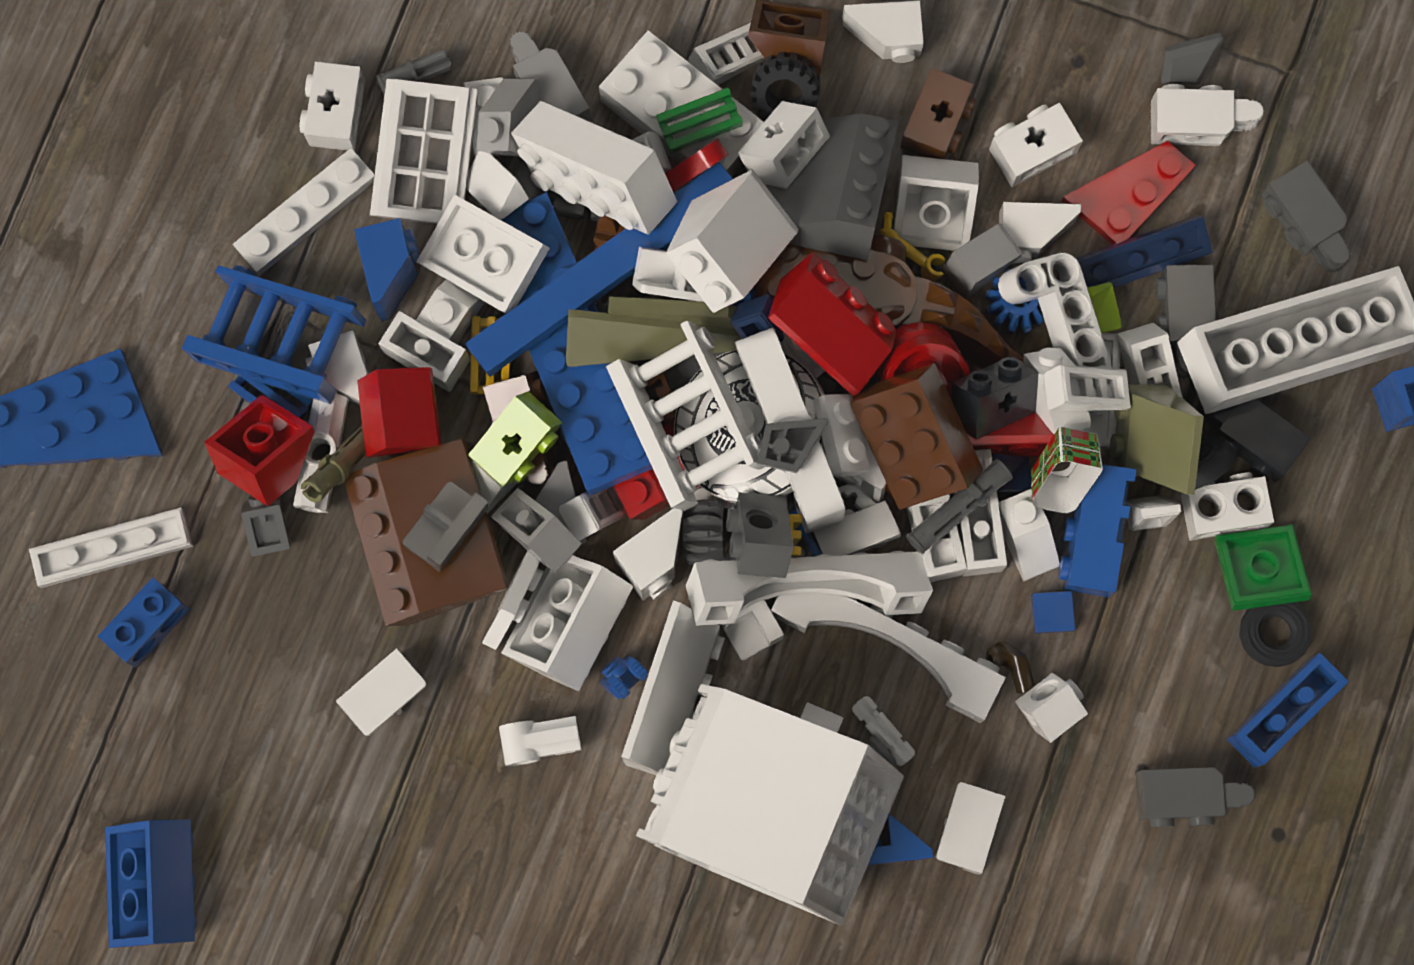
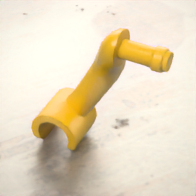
[880,212,945,282]

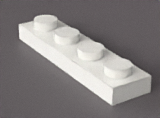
[233,148,375,276]

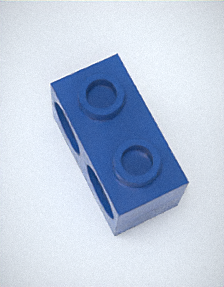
[98,577,191,668]

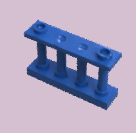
[181,265,367,404]

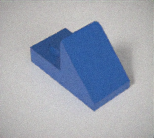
[868,814,933,865]

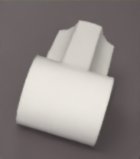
[499,716,581,766]

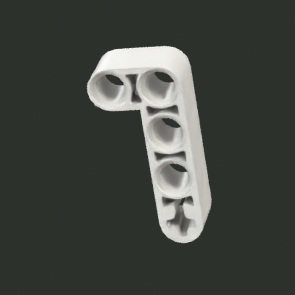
[998,253,1112,397]

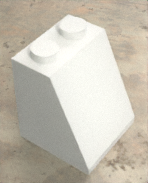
[666,169,798,313]

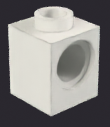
[1015,673,1088,743]

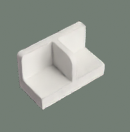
[632,246,704,302]
[721,600,784,661]
[336,648,427,736]
[936,782,1005,875]

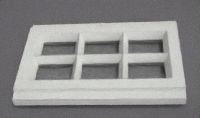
[370,79,478,224]

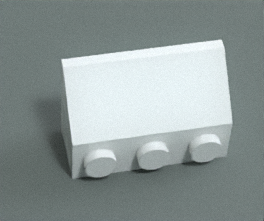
[501,555,633,691]

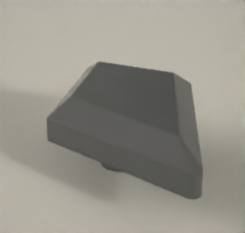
[1160,33,1224,84]
[757,418,828,474]

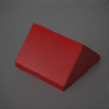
[357,367,442,458]

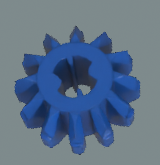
[985,269,1044,334]

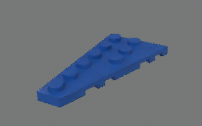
[0,349,164,468]

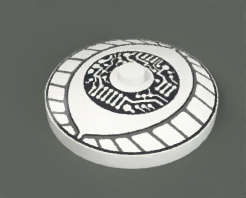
[674,349,825,504]

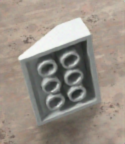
[621,600,725,775]

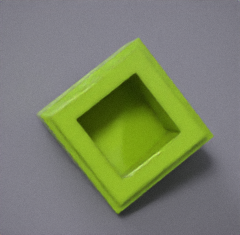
[1087,282,1121,333]

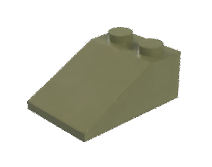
[1110,384,1204,495]

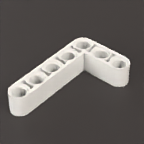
[735,327,845,534]

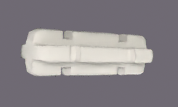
[852,696,915,766]

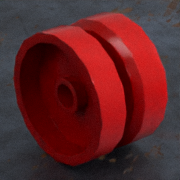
[876,322,969,398]

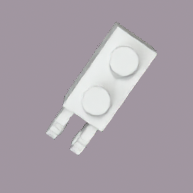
[1151,84,1264,146]

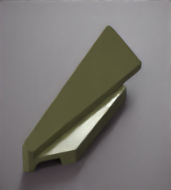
[566,297,742,367]

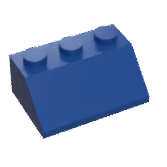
[105,819,197,948]

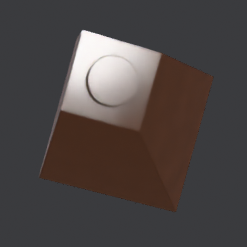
[748,0,830,83]

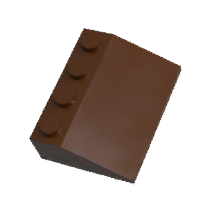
[344,439,509,626]

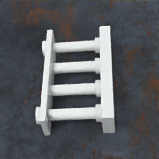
[606,321,765,511]

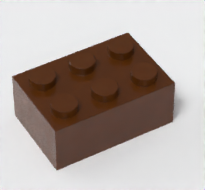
[849,363,983,510]

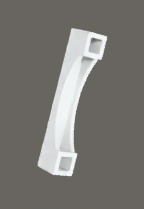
[686,551,933,626]
[771,593,1006,723]

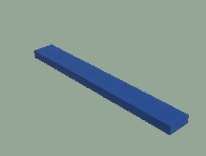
[465,162,733,377]

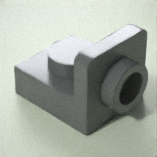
[241,495,291,557]

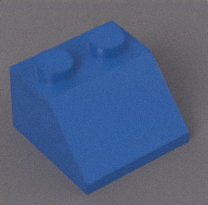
[354,218,420,322]

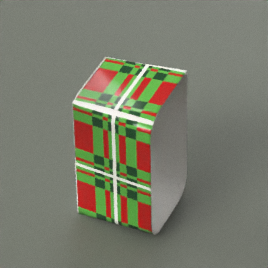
[1031,426,1103,513]

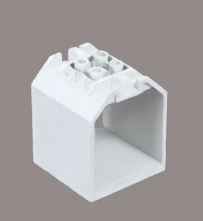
[636,684,904,926]

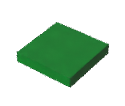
[1214,524,1312,611]

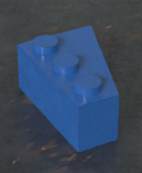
[1058,464,1137,598]

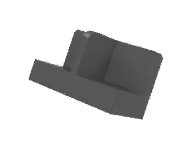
[403,482,488,572]

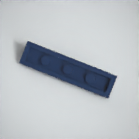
[1057,215,1213,288]

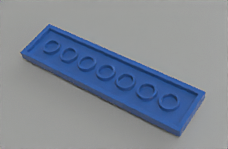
[501,192,653,496]

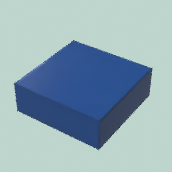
[1031,591,1075,634]

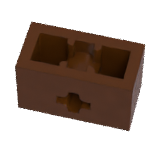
[900,68,976,159]

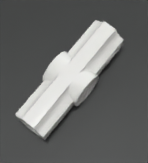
[293,393,349,513]

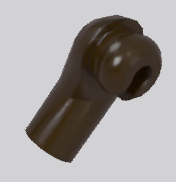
[986,642,1035,694]

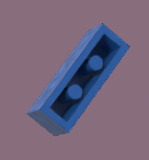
[1226,653,1349,768]

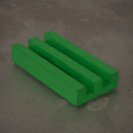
[656,88,743,153]

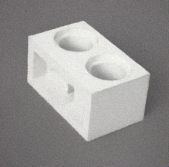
[1181,472,1274,541]
[906,494,967,583]

